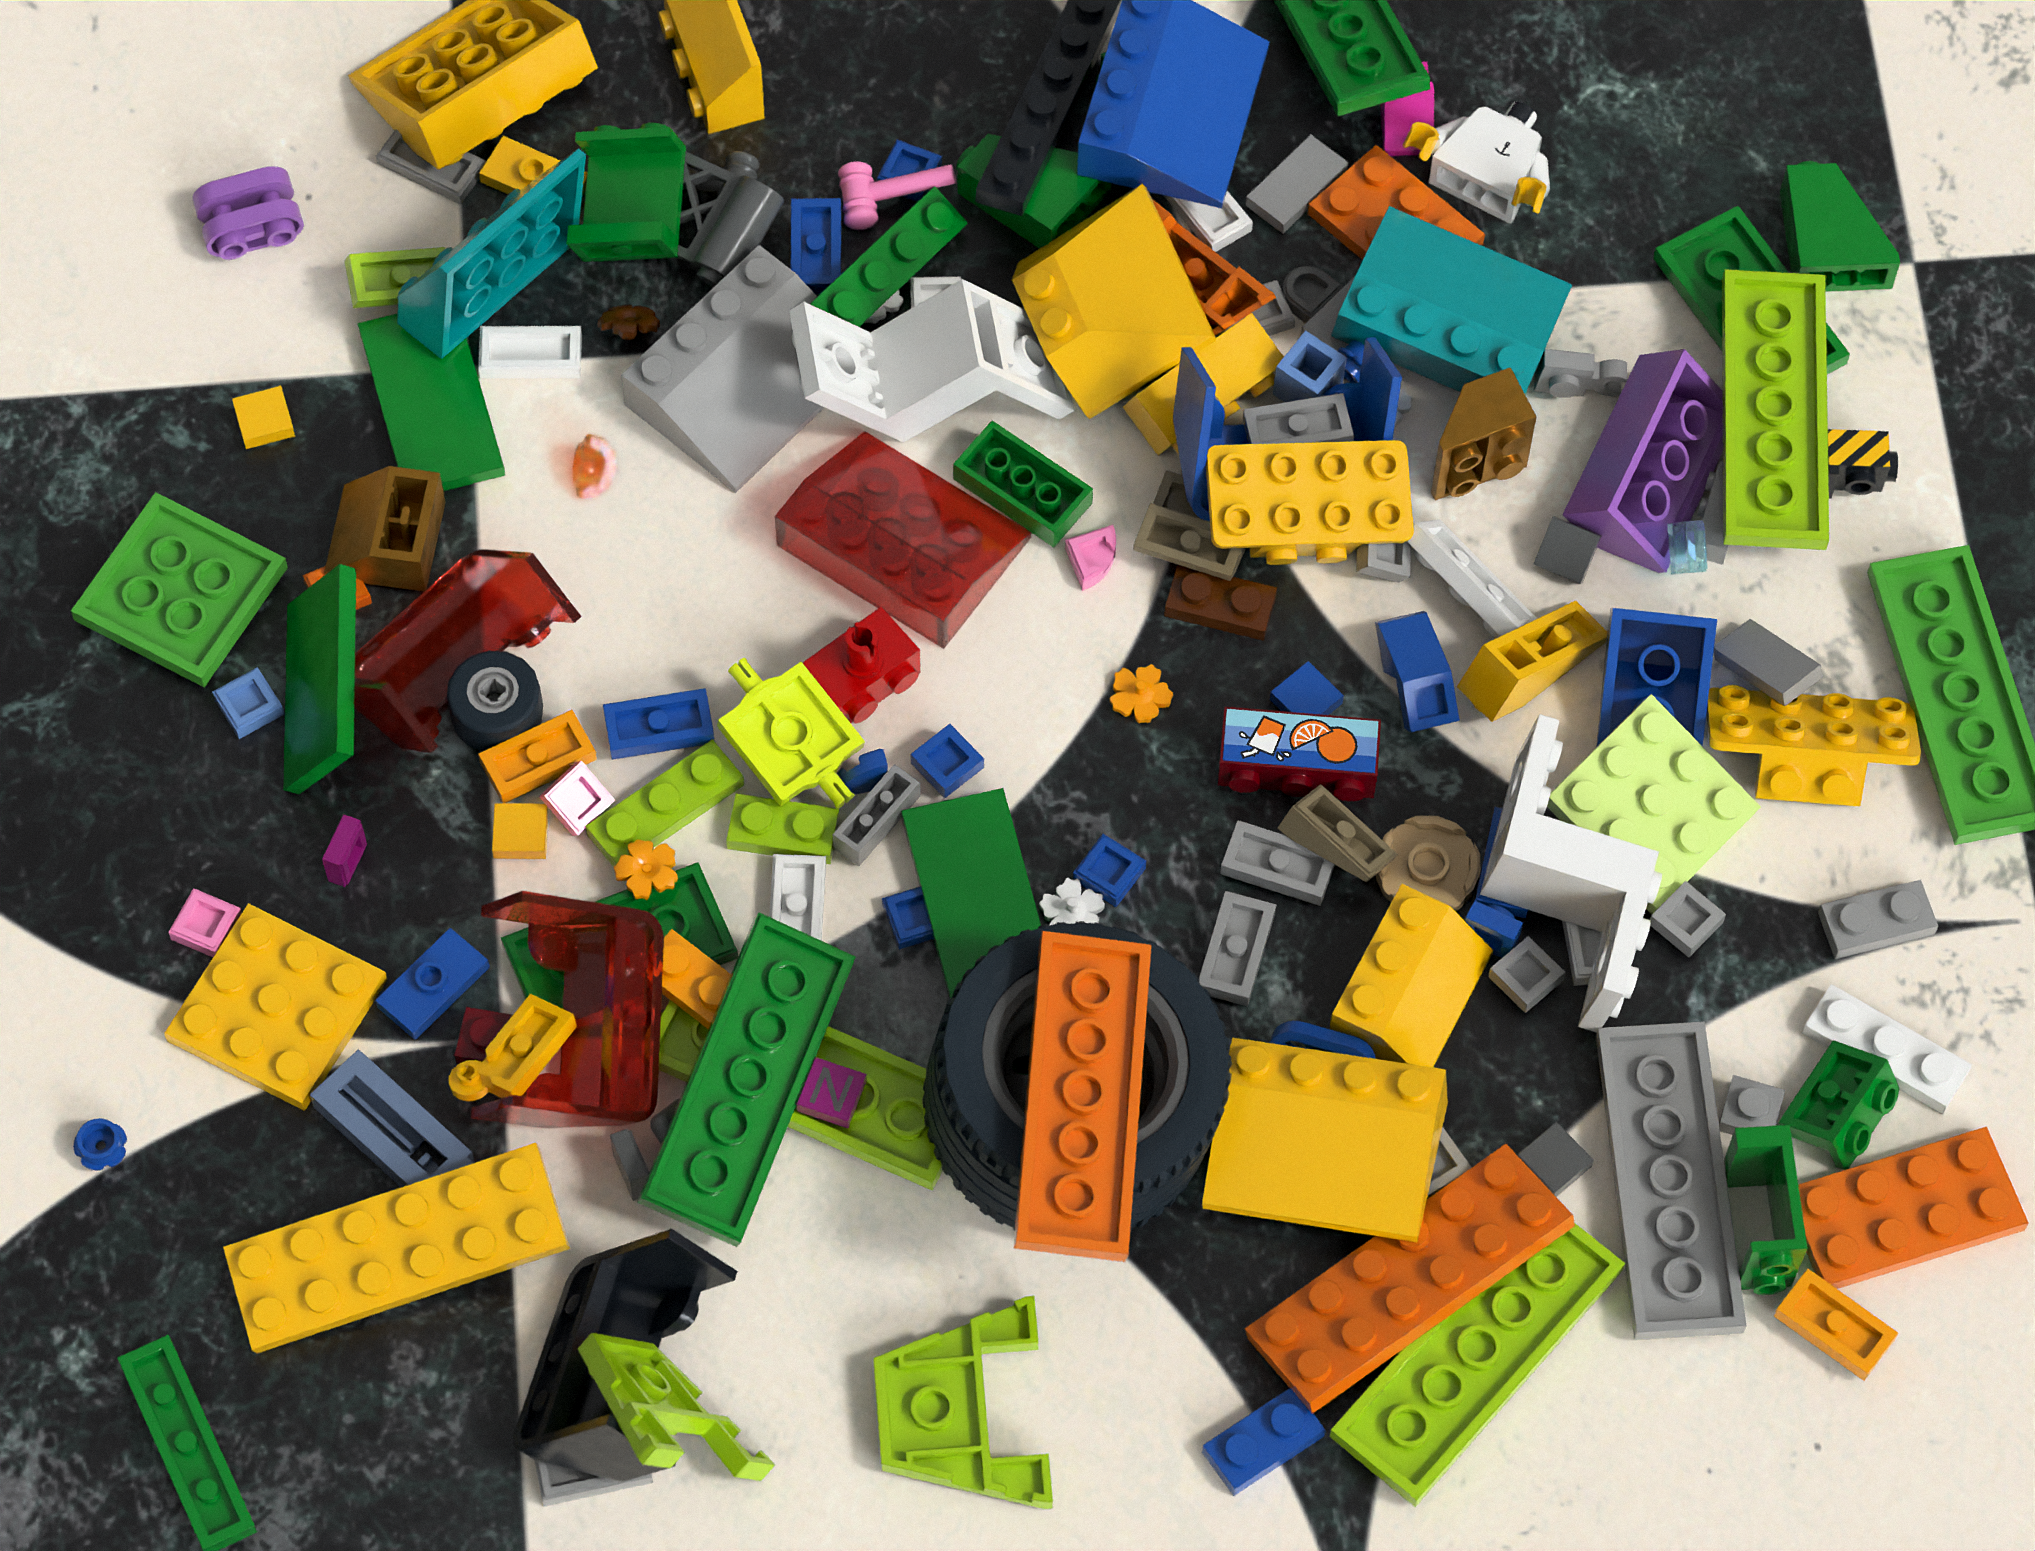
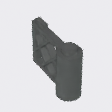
[676,152,784,288]

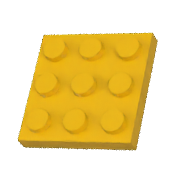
[164,903,387,1111]

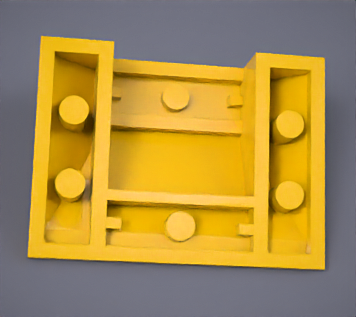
[1012,184,1217,419]

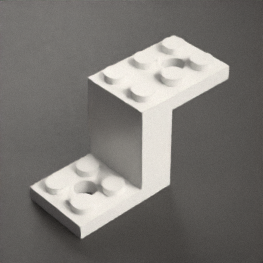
[789,279,1075,442]
[1480,714,1662,1033]

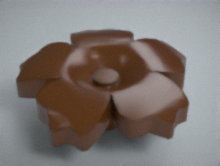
[598,304,660,340]

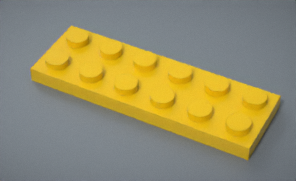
[223,1143,570,1354]

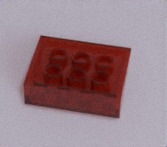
[775,431,1031,649]

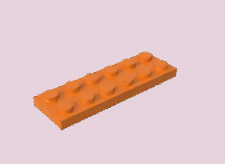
[1013,931,1152,1262]
[1245,1144,1575,1414]

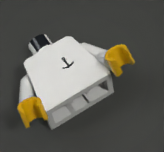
[1402,102,1550,224]

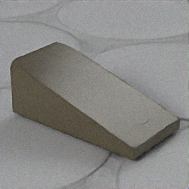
[1278,784,1398,882]

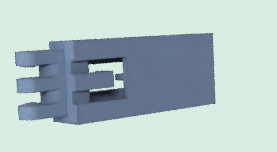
[310,1049,475,1187]

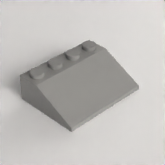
[621,245,825,493]

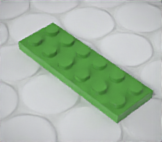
[1867,545,2035,845]

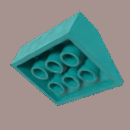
[397,149,586,359]
[1331,206,1572,394]

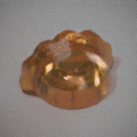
[572,434,617,499]

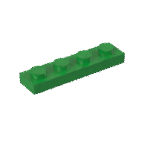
[809,186,968,327]
[117,1334,257,1551]

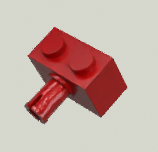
[802,607,921,723]

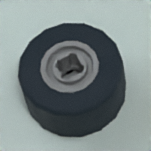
[446,651,543,752]

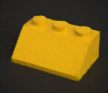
[658,0,765,134]
[1330,884,1493,1067]

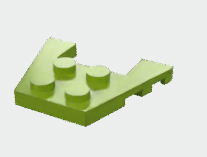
[873,1296,1053,1509]
[578,1333,775,1481]

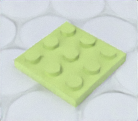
[1547,694,1761,915]

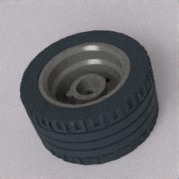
[922,921,1232,1232]

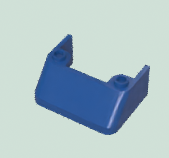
[1173,337,1402,521]

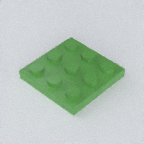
[71,492,288,688]

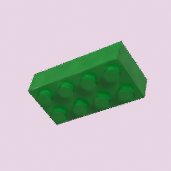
[953,420,1093,548]

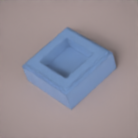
[212,667,285,739]

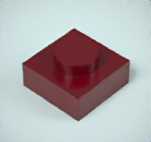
[454,1007,512,1064]

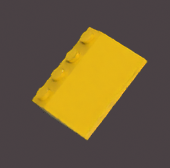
[348,0,598,170]
[1202,1038,1448,1242]

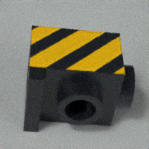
[1828,429,1898,499]

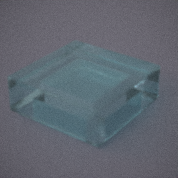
[1667,520,1708,575]

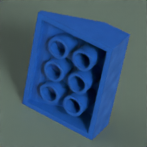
[1077,0,1269,209]

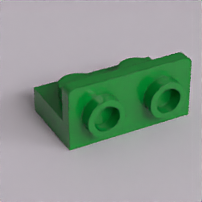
[1778,1040,1899,1170]

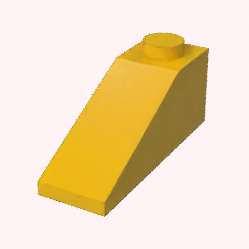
[1457,601,1608,722]

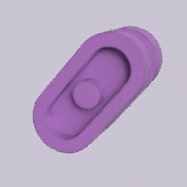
[192,166,304,260]

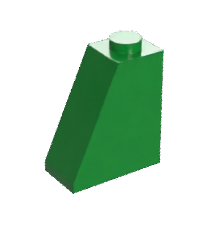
[956,134,1112,249]
[1780,161,1900,292]

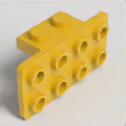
[1206,440,1414,565]
[1707,685,1921,806]

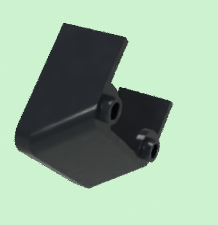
[513,1228,738,1482]

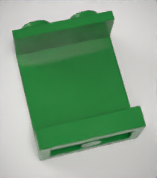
[566,123,686,262]
[1724,1125,1808,1295]

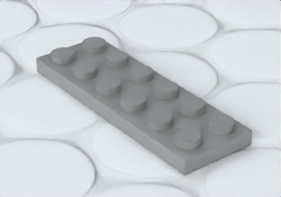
[1596,1022,1746,1340]

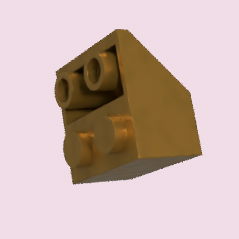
[1431,367,1537,501]
[324,466,446,592]

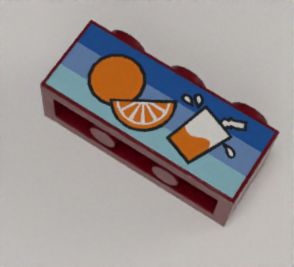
[1218,707,1381,801]

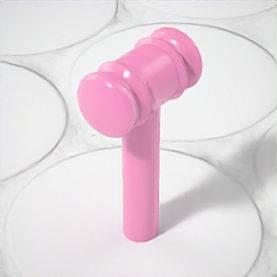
[838,161,956,230]

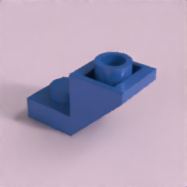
[1375,611,1460,732]

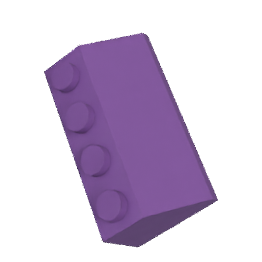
[1562,349,1723,573]

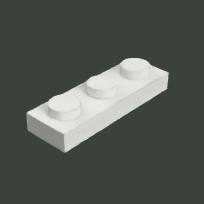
[1407,519,1537,638]
[1802,984,1972,1114]

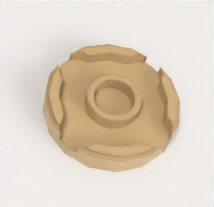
[1376,816,1481,911]

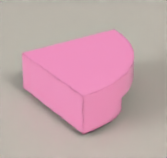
[1065,525,1116,591]

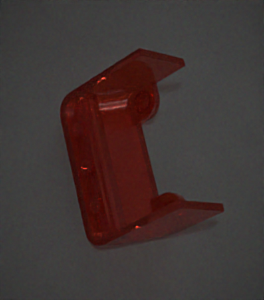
[354,549,582,753]
[471,891,664,1128]

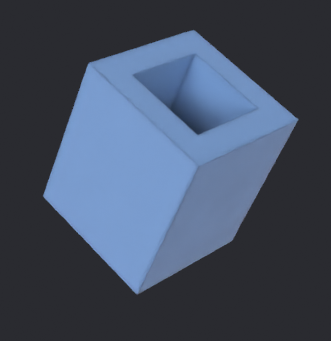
[1272,330,1347,402]

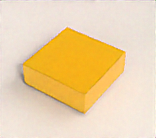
[232,386,295,449]
[492,803,548,859]

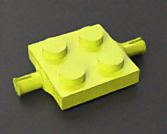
[717,658,865,809]

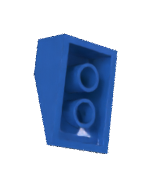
[1596,608,1717,747]

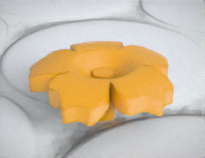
[1109,664,1173,723]
[613,839,678,900]

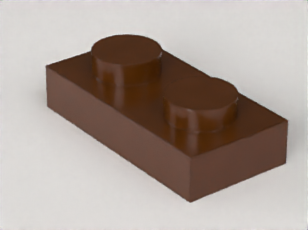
[1164,564,1277,641]

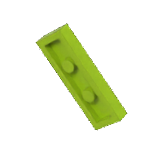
[586,739,744,867]

